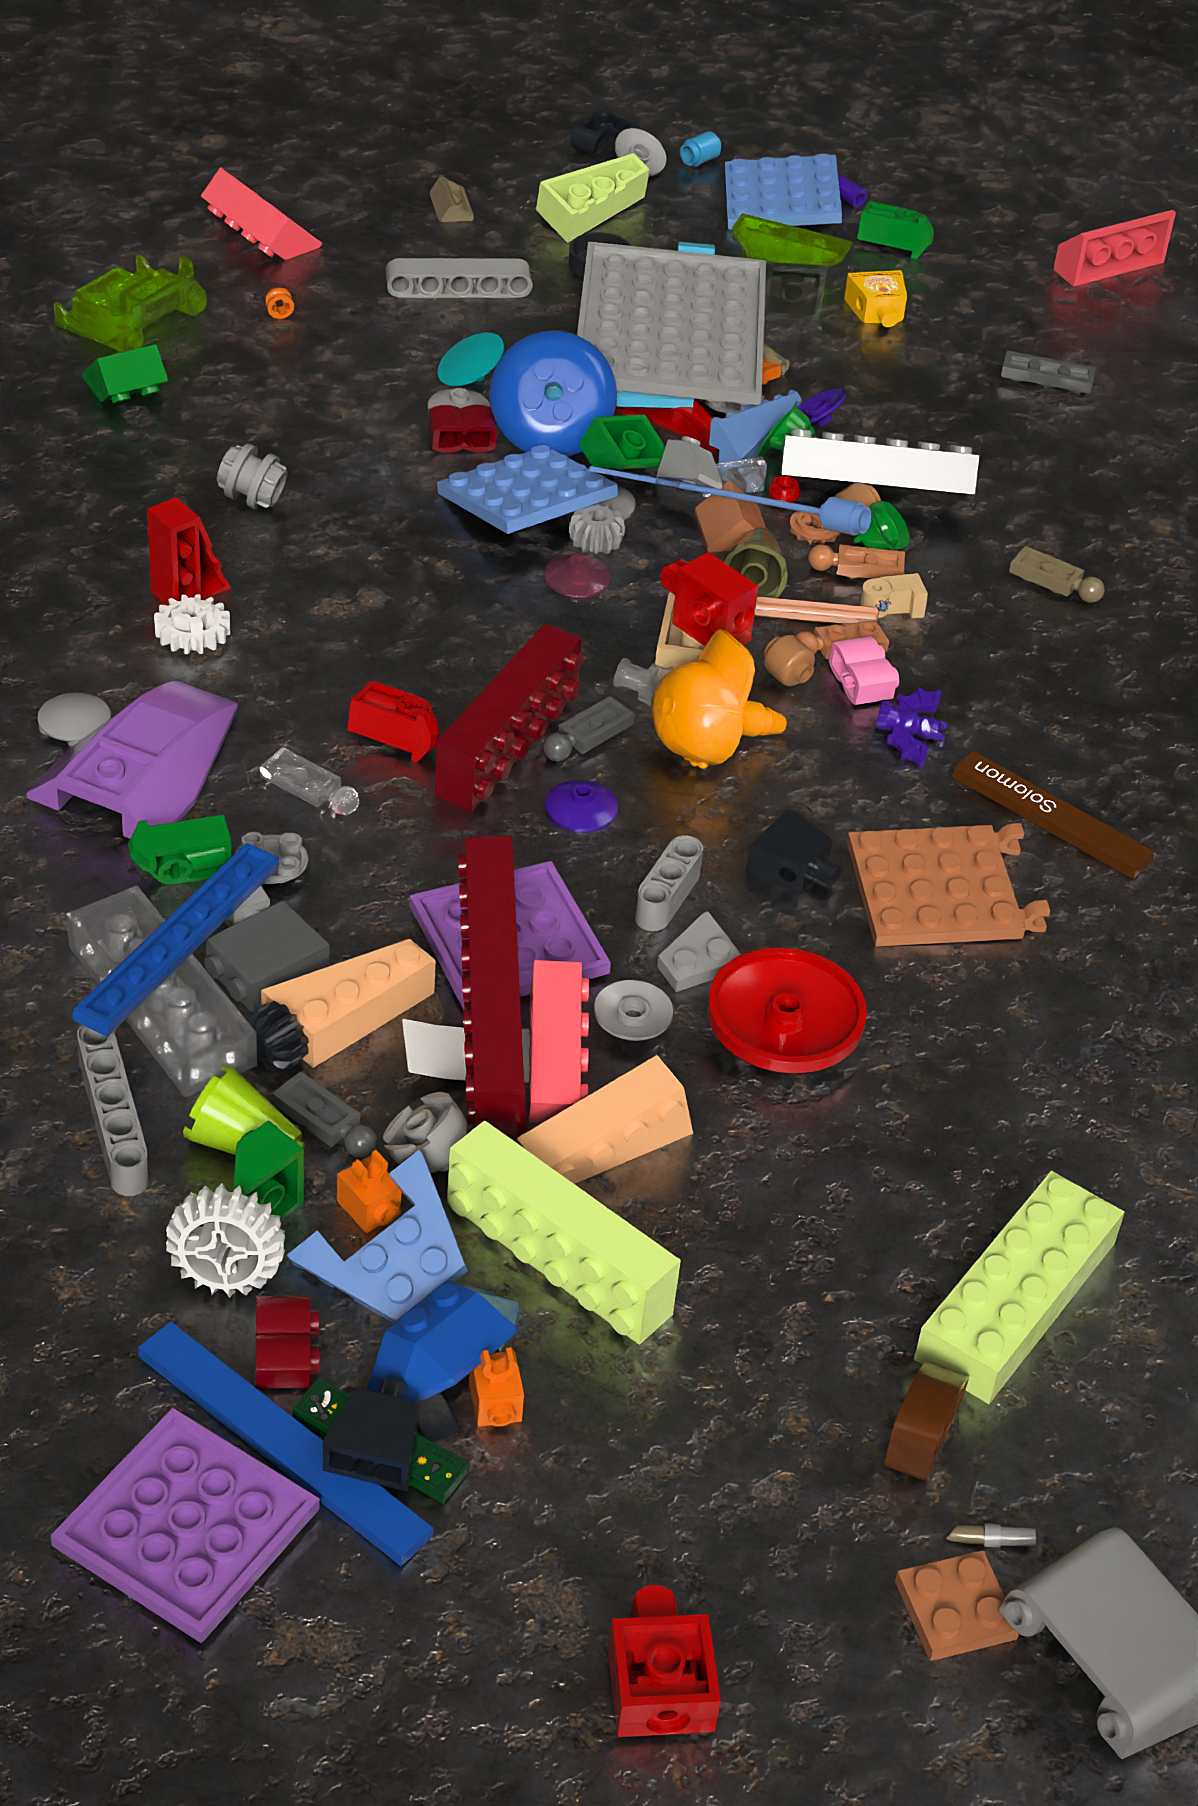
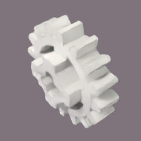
[154,594,230,654]

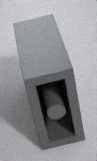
[204,900,330,1012]

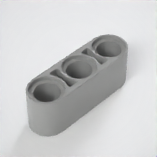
[635,835,703,931]

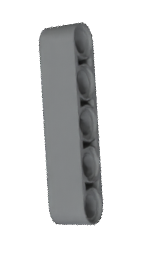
[385,258,533,298]
[77,1025,149,1196]

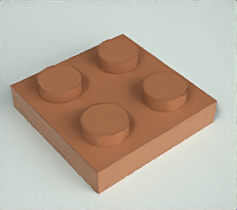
[895,1550,1019,1661]

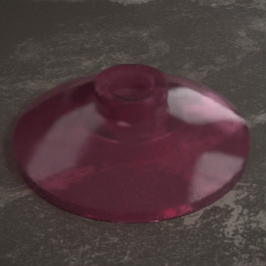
[544,554,611,598]

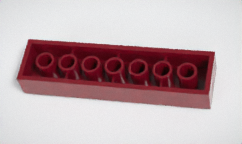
[458,836,527,1139]

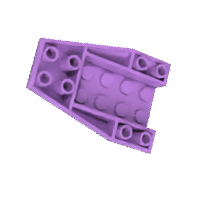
[26,680,238,838]

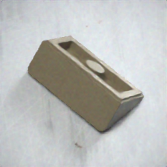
[430,176,474,222]

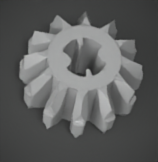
[569,503,625,555]

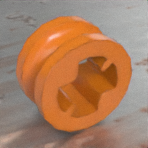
[265,287,294,319]

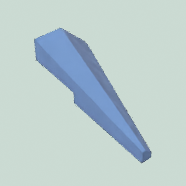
[709,390,802,485]

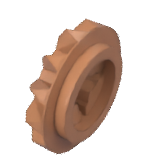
[789,511,840,545]

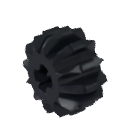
[243,1001,309,1074]

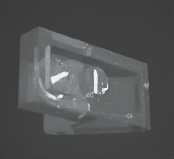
[700,457,767,498]

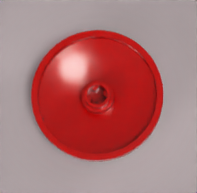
[707,947,867,1073]

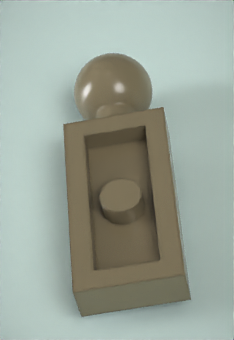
[1009,546,1105,603]

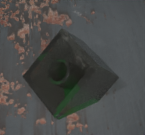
[764,262,827,320]

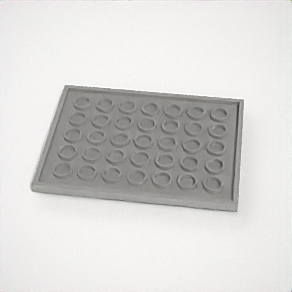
[577,242,766,405]

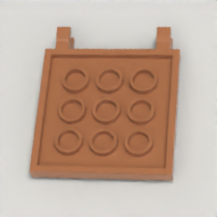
[847,823,1050,947]

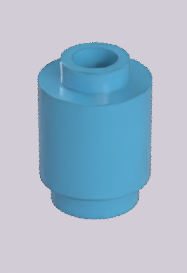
[680,131,721,166]

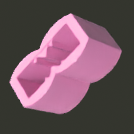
[829,636,899,705]

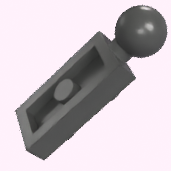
[543,696,635,762]
[272,1071,378,1158]

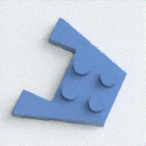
[287,1150,468,1323]

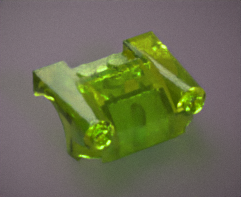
[54,254,207,352]

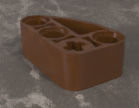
[884,1361,969,1482]

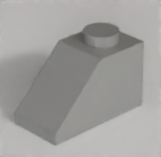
[656,436,723,489]

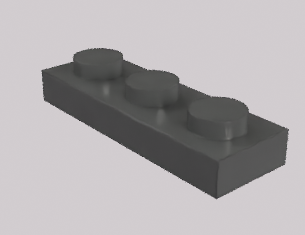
[1001,351,1096,394]

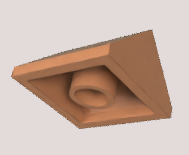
[694,480,766,552]

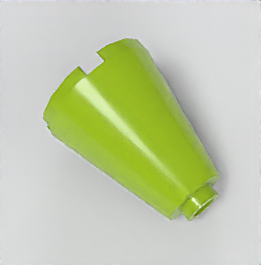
[183,1065,305,1155]

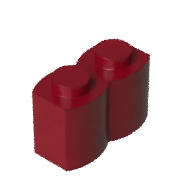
[428,405,497,453]
[255,1296,319,1388]

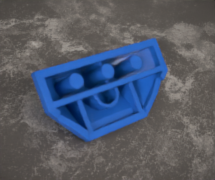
[366,1281,521,1401]

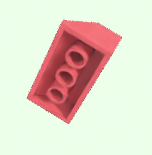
[201,167,322,260]
[1053,210,1176,287]

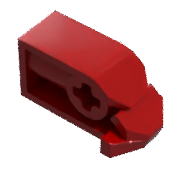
[347,680,440,763]

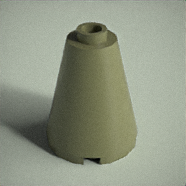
[723,528,788,598]

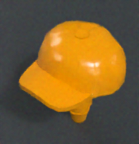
[651,629,787,769]

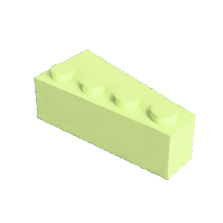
[536,153,650,243]

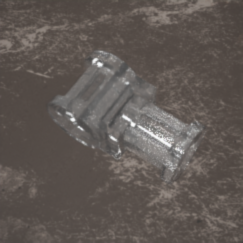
[613,658,674,706]

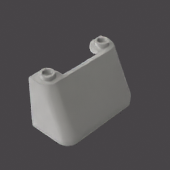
[998,1527,1198,1760]

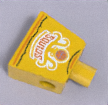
[844,270,907,327]

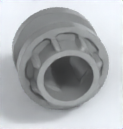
[217,443,288,510]

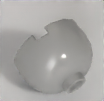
[383,1092,468,1173]

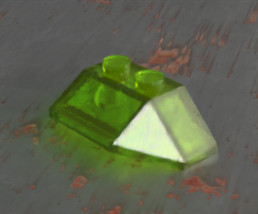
[732,213,852,279]

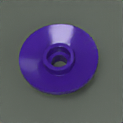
[798,388,846,427]
[545,780,618,832]

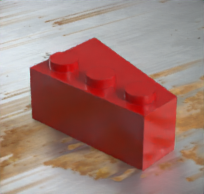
[147,497,231,606]

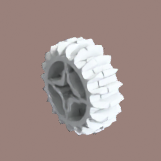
[166,1183,285,1298]

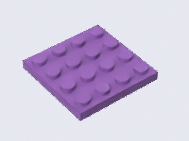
[409,861,611,1009]
[51,1408,320,1644]

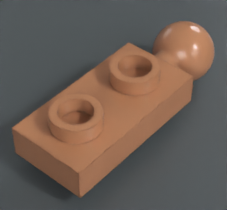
[808,544,905,579]
[794,621,890,659]

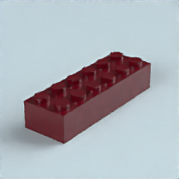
[435,623,584,812]

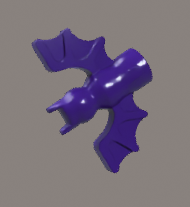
[875,687,948,768]

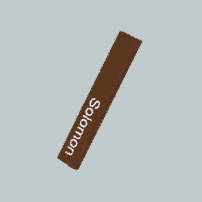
[952,751,1155,879]

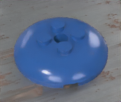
[490,331,617,457]

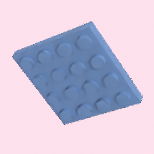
[725,154,842,230]
[437,445,618,534]

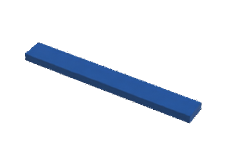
[72,843,280,1037]
[138,1321,433,1566]

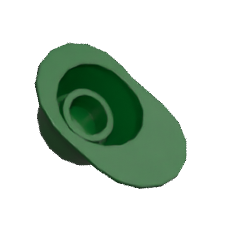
[758,401,815,457]
[853,501,910,551]

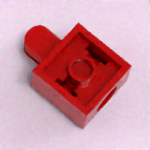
[661,552,758,646]
[608,1585,721,1737]

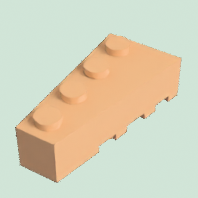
[261,939,436,1068]
[517,1055,693,1184]

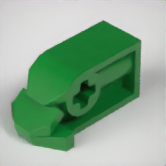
[857,201,934,259]
[128,815,232,885]

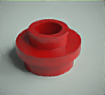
[768,475,801,503]

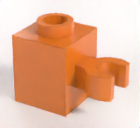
[337,1150,402,1233]
[469,1347,524,1427]

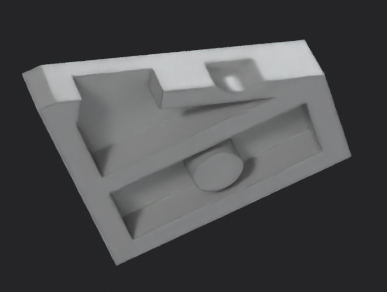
[657,911,741,992]

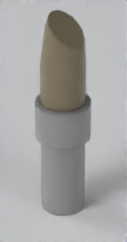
[946,1523,1036,1548]

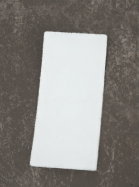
[402,1019,531,1083]

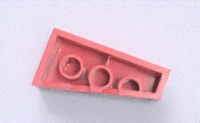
[529,960,589,1122]

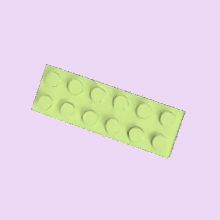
[447,1120,681,1345]
[914,1171,1125,1404]

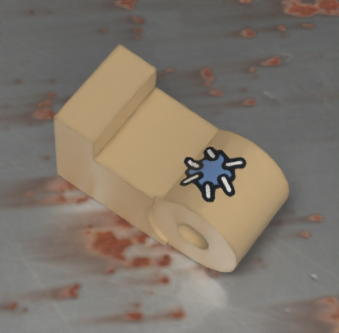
[860,573,928,618]

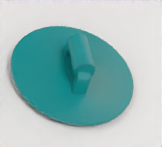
[437,332,504,386]

